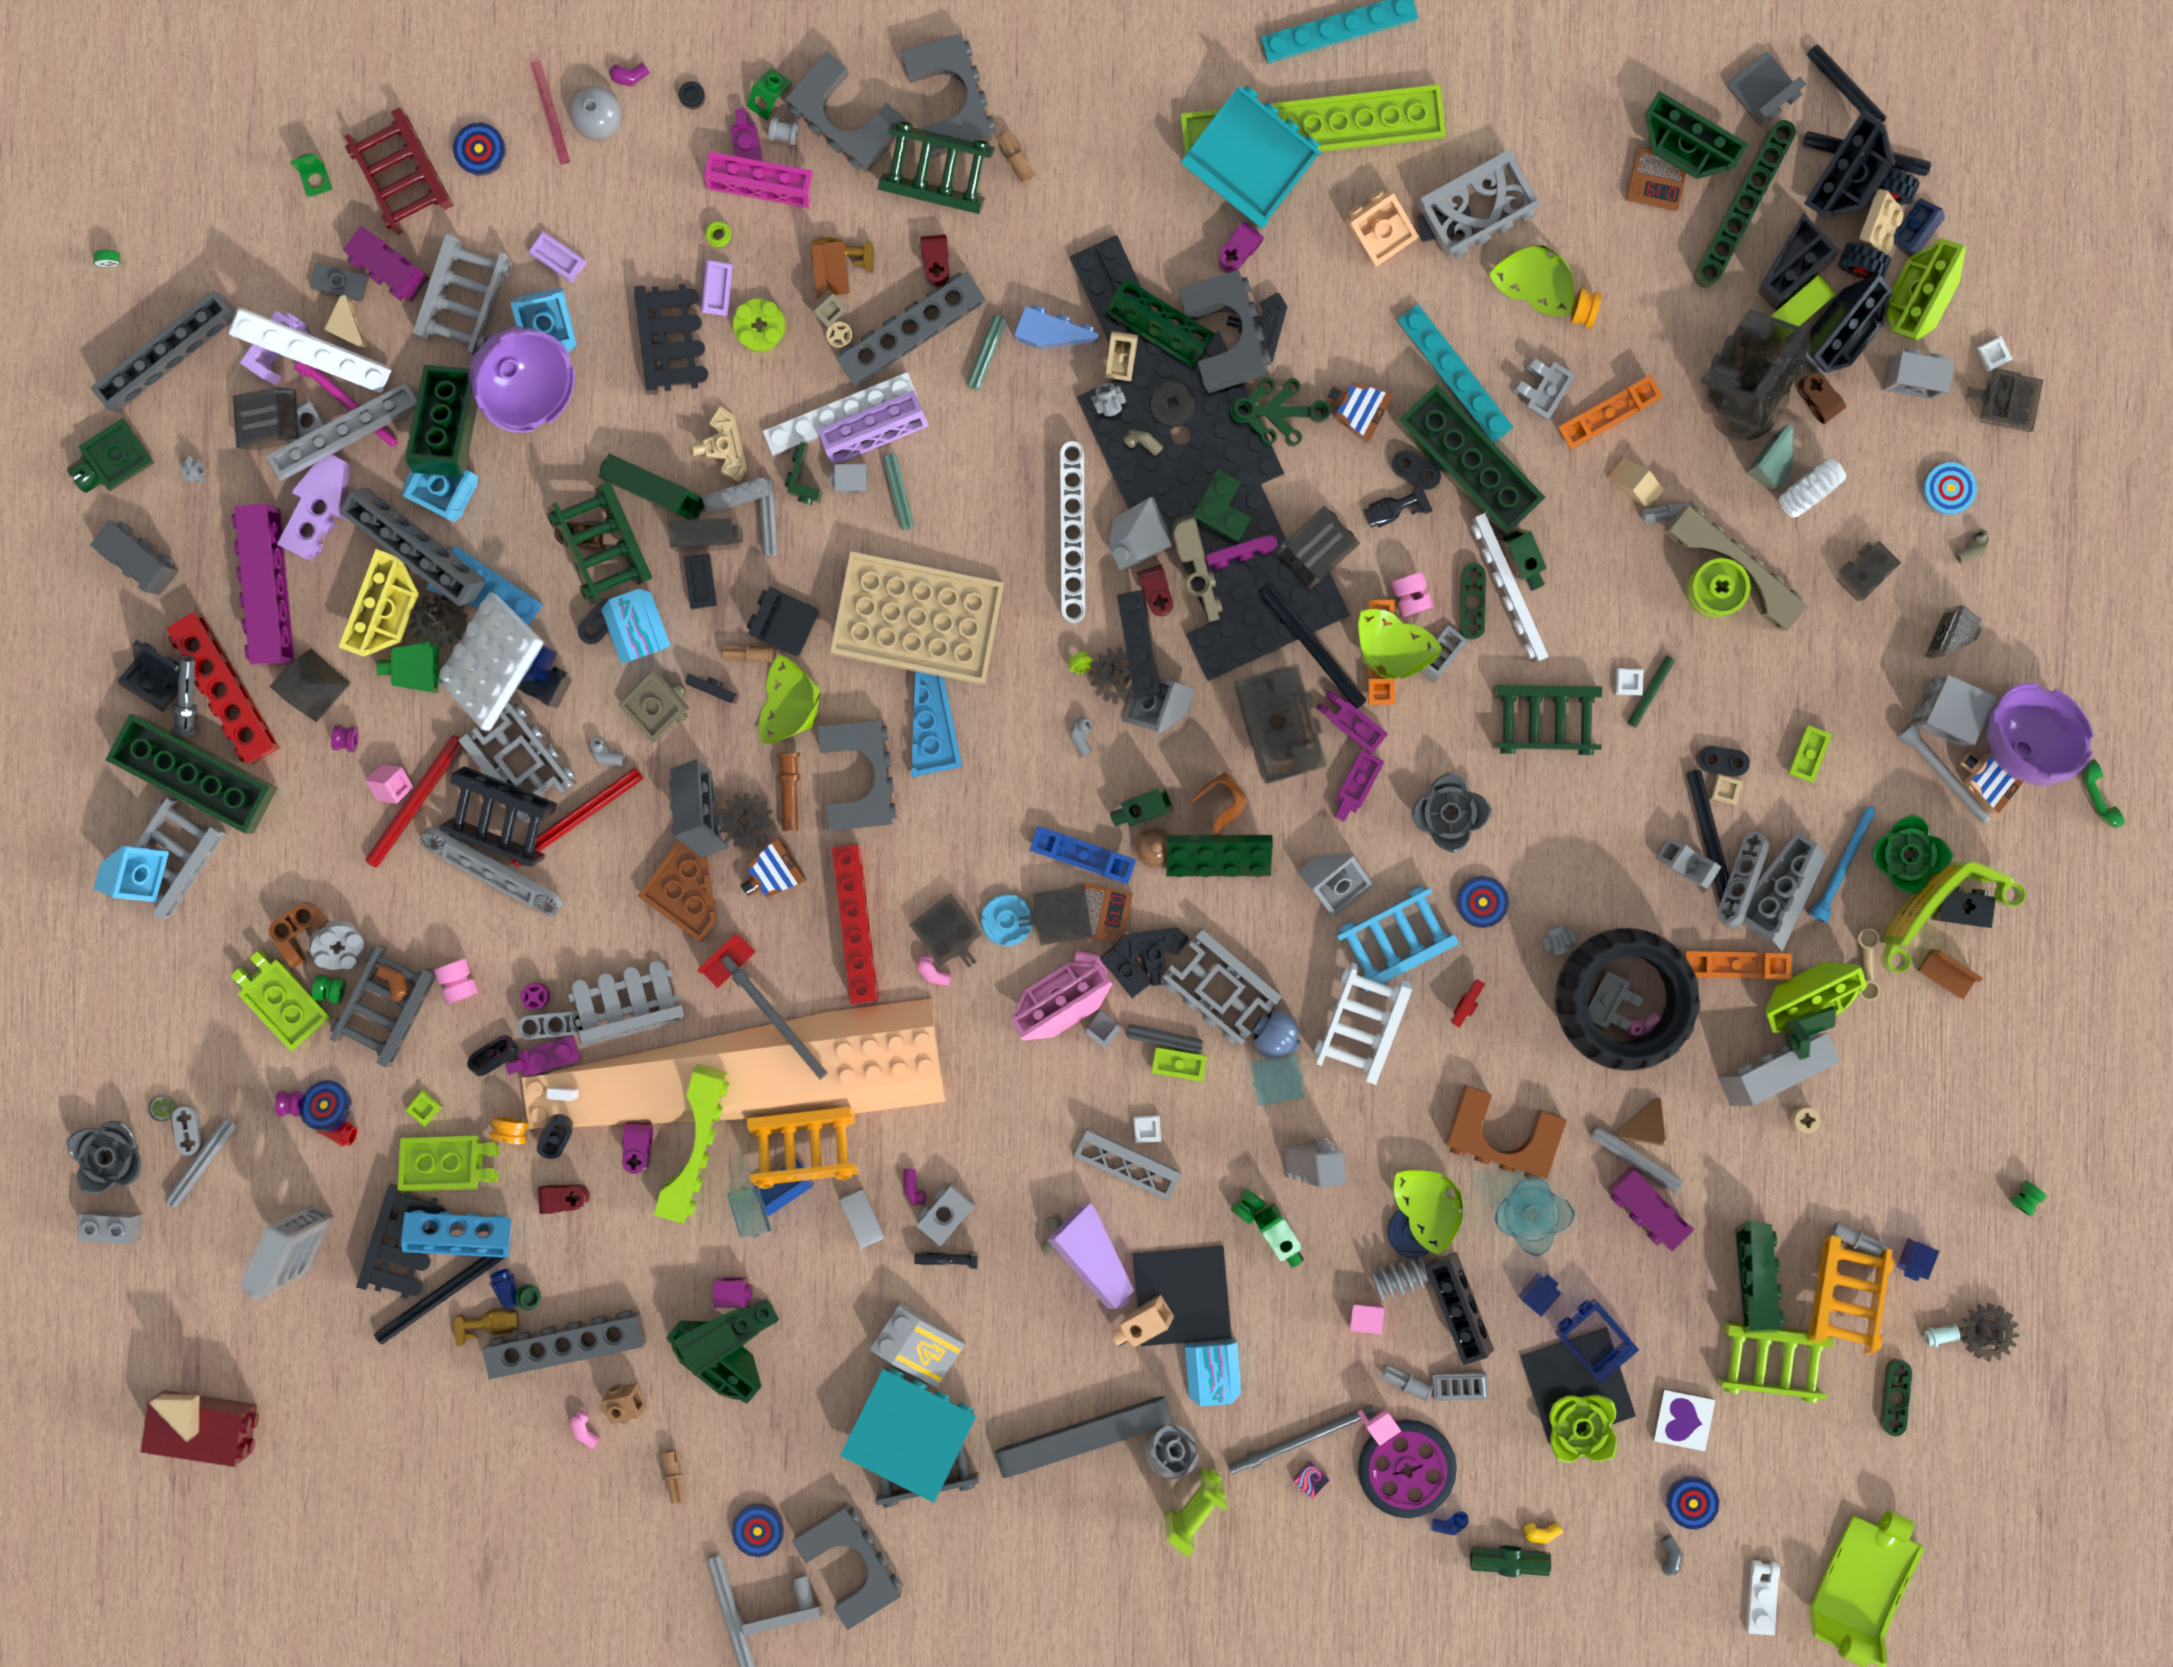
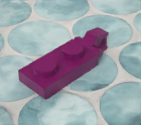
[731,108,762,161]
[1334,749,1385,822]
[505,1035,581,1076]

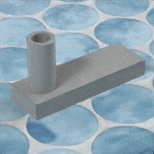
[742,1575,824,1636]

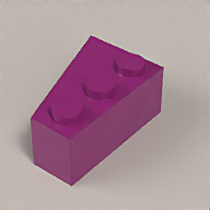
[343,225,430,302]
[1608,1167,1695,1251]

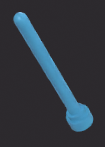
[1808,806,1875,923]

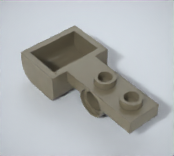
[1170,514,1222,622]

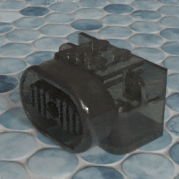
[1701,309,1808,441]
[1233,664,1327,784]

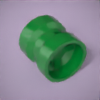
[312,974,346,1004]
[2009,1180,2047,1217]
[1230,1188,1266,1225]

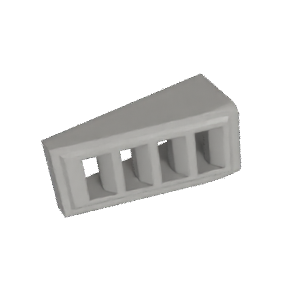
[1419,624,1468,683]
[1432,1370,1488,1401]

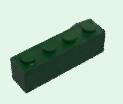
[1735,1221,1784,1334]

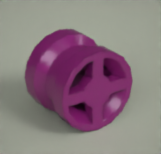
[331,724,359,753]
[521,983,550,1010]
[275,1091,303,1117]

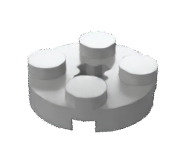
[309,920,364,970]

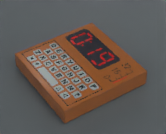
[1626,147,1686,211]
[1071,882,1133,943]

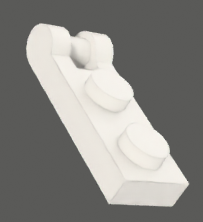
[1746,1560,1780,1635]

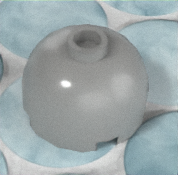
[569,86,622,140]
[1145,1425,1198,1479]

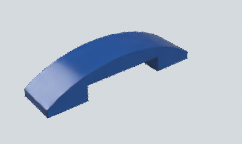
[1030,826,1137,884]

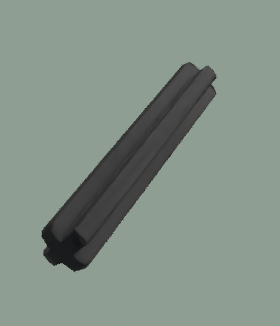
[1807,44,1887,123]

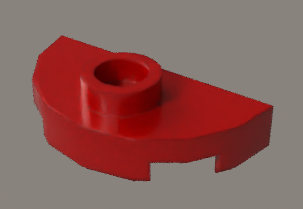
[1450,979,1485,1028]

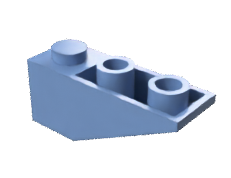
[1014,305,1099,349]

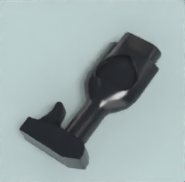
[1363,486,1433,528]
[914,1251,978,1269]

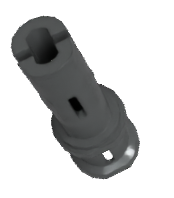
[172,656,197,736]

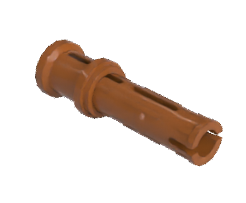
[777,752,801,831]

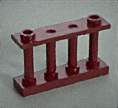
[344,107,454,234]

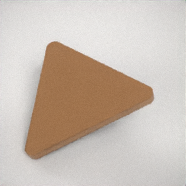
[1616,1098,1667,1146]

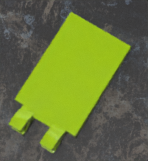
[230,949,331,1052]
[398,1136,499,1192]

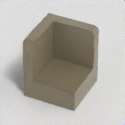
[802,289,847,328]

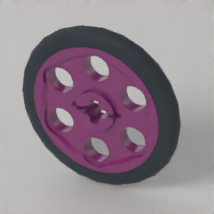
[1358,1420,1457,1518]

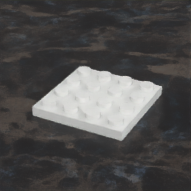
[437,592,543,731]

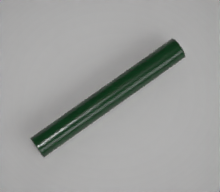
[1627,655,1675,728]

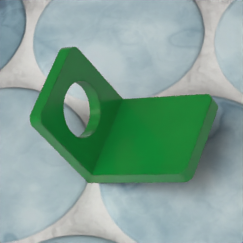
[746,69,792,120]
[290,153,332,197]

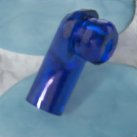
[1431,1511,1469,1536]

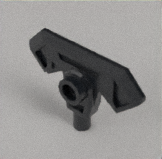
[1226,293,1288,362]
[1114,927,1189,986]

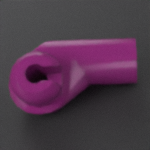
[609,63,650,87]
[903,1169,926,1206]

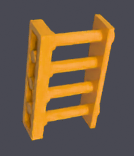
[747,1107,858,1189]
[1807,1235,1894,1355]

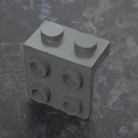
[1728,52,1806,125]

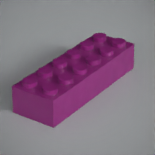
[232,503,295,667]

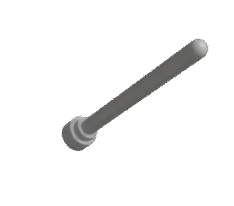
[1897,722,1990,823]

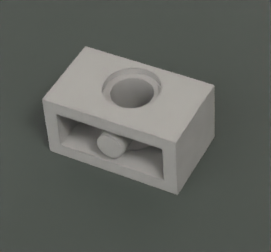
[917,1183,975,1247]
[77,1211,142,1244]

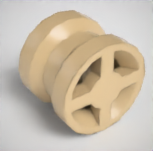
[826,322,854,351]
[1790,1106,1821,1134]

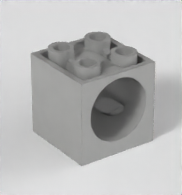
[1912,675,1997,746]

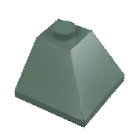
[1746,424,1793,491]

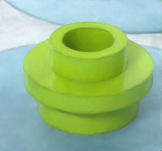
[705,221,732,248]
[1068,652,1094,674]

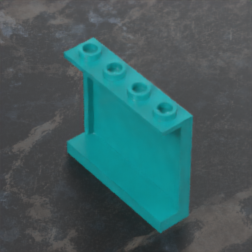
[1179,85,1322,229]
[840,1367,977,1503]

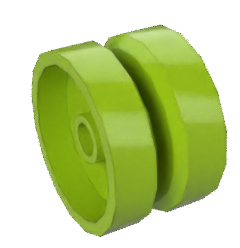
[1685,558,1751,618]

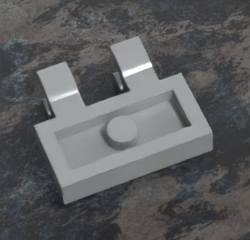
[1512,358,1576,421]
[1588,971,1644,1030]

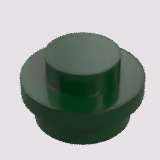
[514,1284,541,1310]

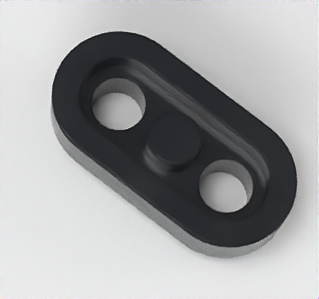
[1391,451,1441,491]
[578,598,611,644]
[1696,746,1750,776]
[467,1035,518,1076]
[537,1114,573,1159]

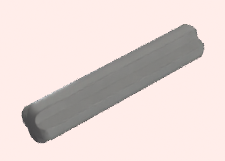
[759,479,778,557]

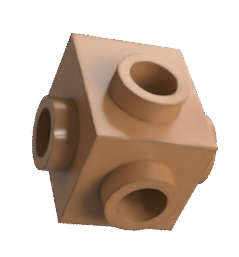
[601,1383,646,1424]

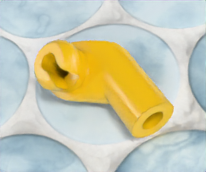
[1523,1521,1564,1544]

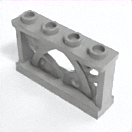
[1416,149,1541,259]

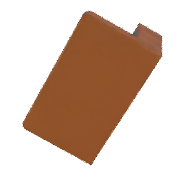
[812,241,849,299]
[1917,949,1983,999]

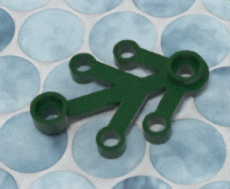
[1229,377,1331,447]

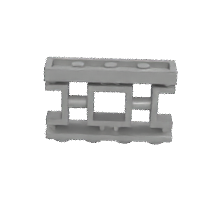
[458,702,577,823]
[1161,928,1282,1045]

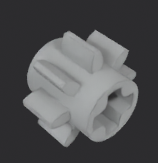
[1091,383,1126,416]
[1542,925,1576,956]

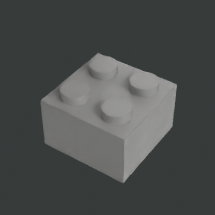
[1883,349,1955,400]

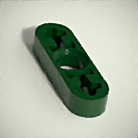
[1460,563,1486,640]
[1880,1359,1912,1436]

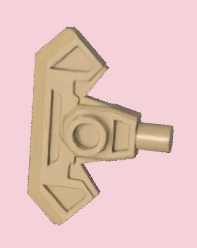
[689,406,748,484]

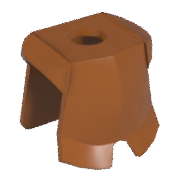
[1190,772,1248,835]

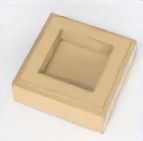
[1709,774,1743,806]

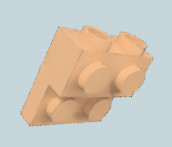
[1344,190,1419,267]

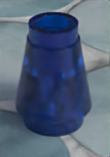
[489,1268,517,1310]

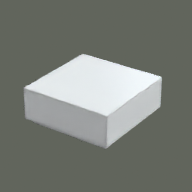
[1975,336,2012,372]
[1615,668,1644,696]
[547,1086,579,1101]
[1134,1115,1161,1143]

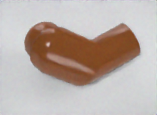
[376,964,407,1001]

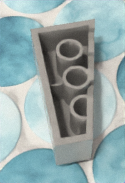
[1283,1137,1346,1187]

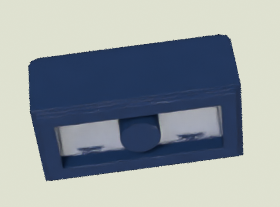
[1894,198,1945,257]

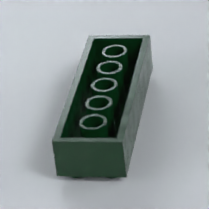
[1396,384,1546,537]
[105,714,278,834]

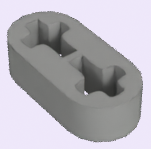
[172,1105,203,1156]

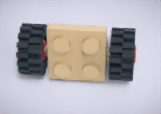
[1838,168,1920,279]

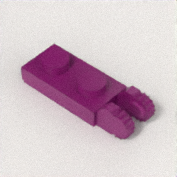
[1204,535,1278,570]
[1315,690,1388,754]

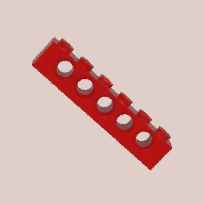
[167,612,280,764]
[832,845,879,1004]

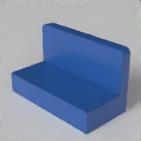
[754,1159,814,1217]

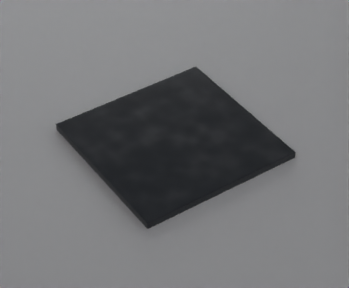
[1133,1246,1232,1346]
[1521,1328,1636,1445]

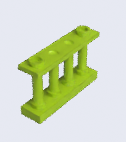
[1716,1321,1834,1403]
[1164,1467,1228,1557]

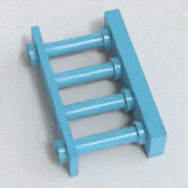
[1335,886,1459,992]

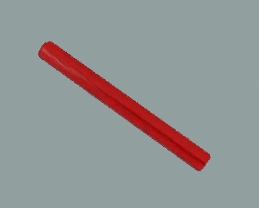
[365,735,463,868]
[510,768,643,866]

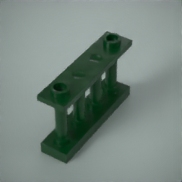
[877,121,995,214]
[547,481,653,605]
[1493,685,1602,755]

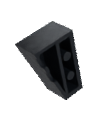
[1758,213,1839,311]
[516,656,572,708]

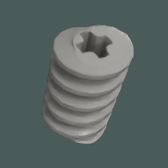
[1370,1256,1428,1301]

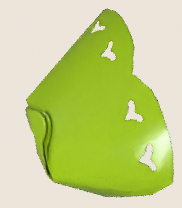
[1490,244,1574,317]
[1358,609,1442,679]
[759,655,821,744]
[1394,1170,1464,1255]

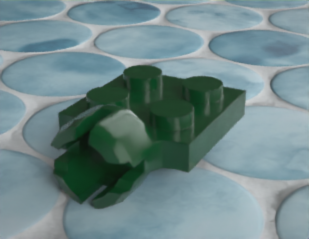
[67,418,154,493]

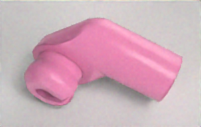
[917,955,951,986]
[570,1411,600,1450]

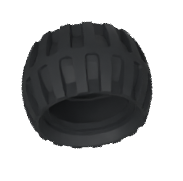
[1555,928,1700,1071]

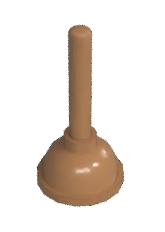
[1133,826,1171,868]

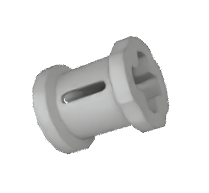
[768,116,799,146]

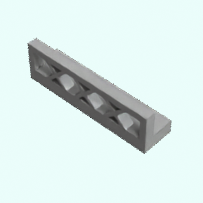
[1074,1128,1182,1200]

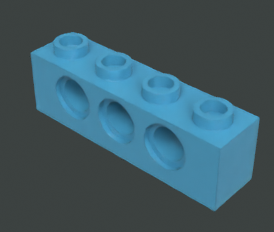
[401,1210,512,1258]

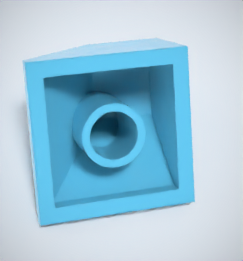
[94,845,169,902]

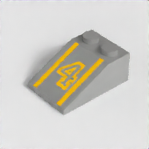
[870,1301,966,1388]

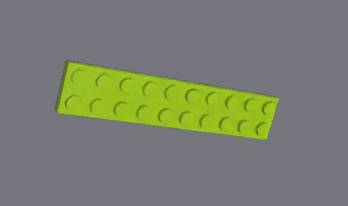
[1180,84,1446,154]

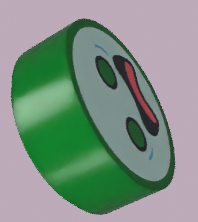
[93,250,121,267]

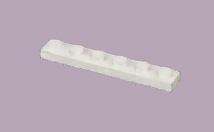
[229,307,391,393]
[763,372,918,456]
[1471,513,1549,662]

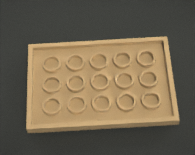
[830,551,1004,685]

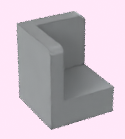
[1084,1010,1121,1048]

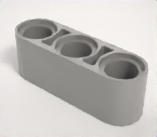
[517,1010,583,1039]

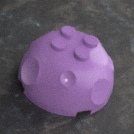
[469,326,575,433]
[1986,683,2094,786]

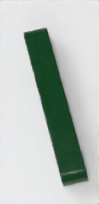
[1694,120,1796,288]

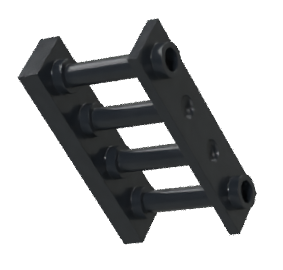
[440,766,557,867]

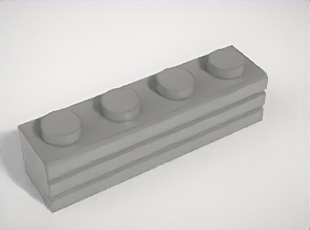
[702,478,771,514]

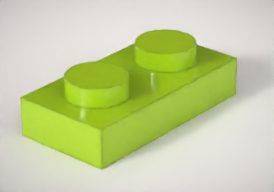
[1787,725,1833,783]
[1151,1047,1207,1082]

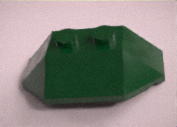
[1644,91,1749,180]
[666,1320,762,1404]

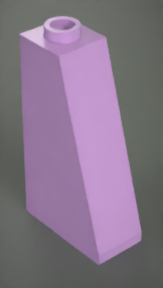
[1047,1203,1134,1309]

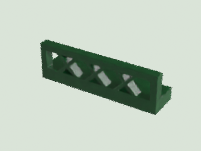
[1105,278,1215,368]

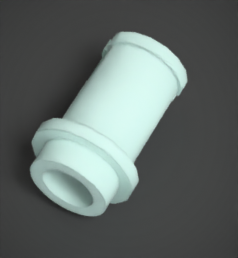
[1924,1324,1960,1348]

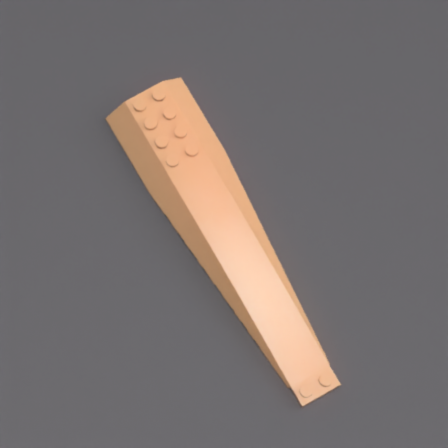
[522,998,946,1129]

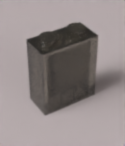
[233,387,299,450]
[1275,505,1360,590]
[668,518,743,552]

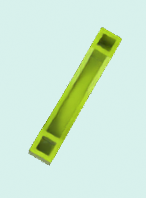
[654,1064,730,1224]

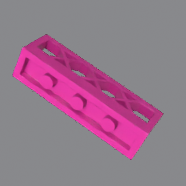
[704,151,813,208]

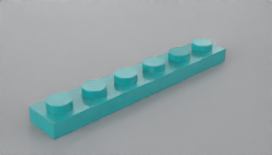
[1260,0,1419,64]
[1396,304,1514,443]

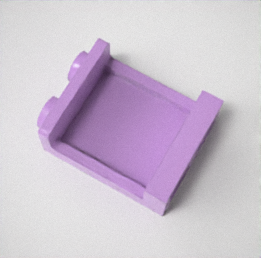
[240,311,311,385]

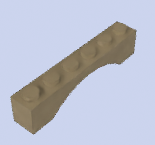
[1662,506,1807,631]

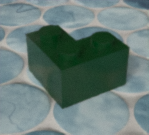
[1193,470,1251,544]

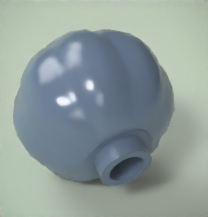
[1252,1011,1301,1059]

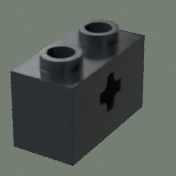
[1932,886,1996,928]

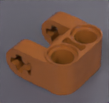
[269,902,329,968]

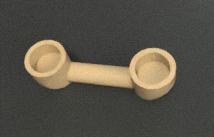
[1857,928,1881,1001]

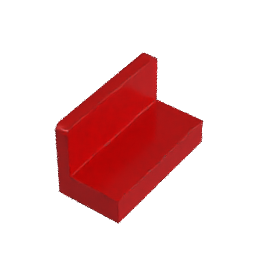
[697,933,756,988]

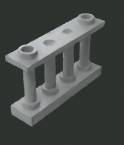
[413,234,512,356]
[134,798,226,920]

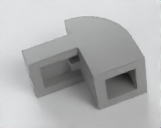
[1656,837,1721,889]

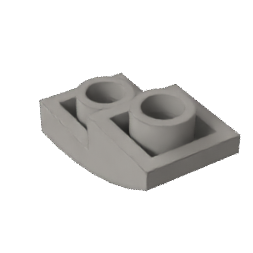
[838,1187,885,1249]

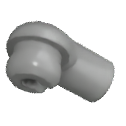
[1070,717,1092,757]
[589,738,624,766]

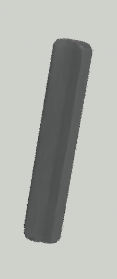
[1126,1024,1203,1053]

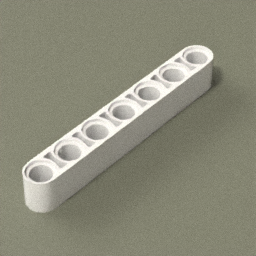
[1060,441,1085,624]

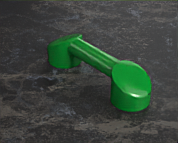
[2082,759,2125,828]

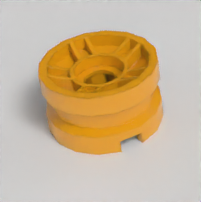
[1570,288,1602,329]
[489,1117,529,1144]

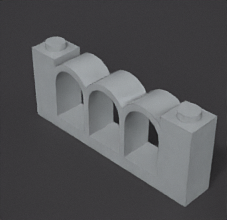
[239,1206,334,1299]

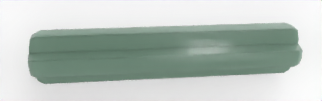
[967,315,1006,390]
[883,453,914,530]

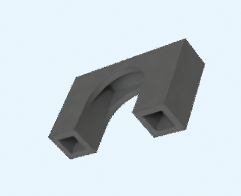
[901,34,995,158]
[786,51,907,172]
[1179,270,1271,393]
[818,720,897,831]
[792,1503,903,1630]

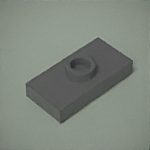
[310,262,369,302]

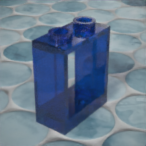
[1555,1298,1639,1384]

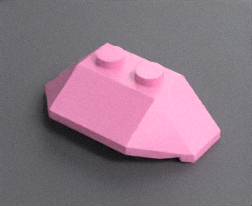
[1010,962,1112,1040]

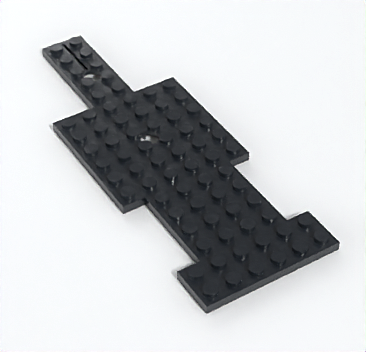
[1070,235,1350,681]

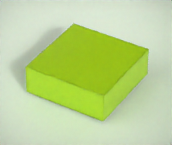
[405,1090,443,1127]

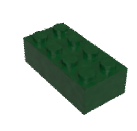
[405,365,478,477]

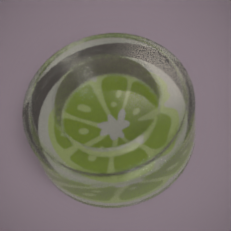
[148,1095,177,1122]

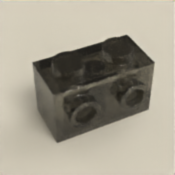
[1836,541,1901,602]

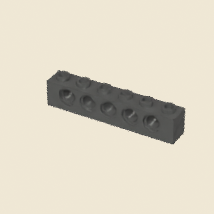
[836,272,985,388]
[90,290,236,413]
[339,488,487,606]
[482,1310,646,1379]

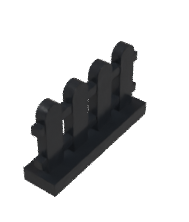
[634,284,708,395]
[356,1183,446,1299]

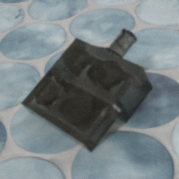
[1966,368,2043,432]
[1018,885,1092,945]
[909,893,982,968]

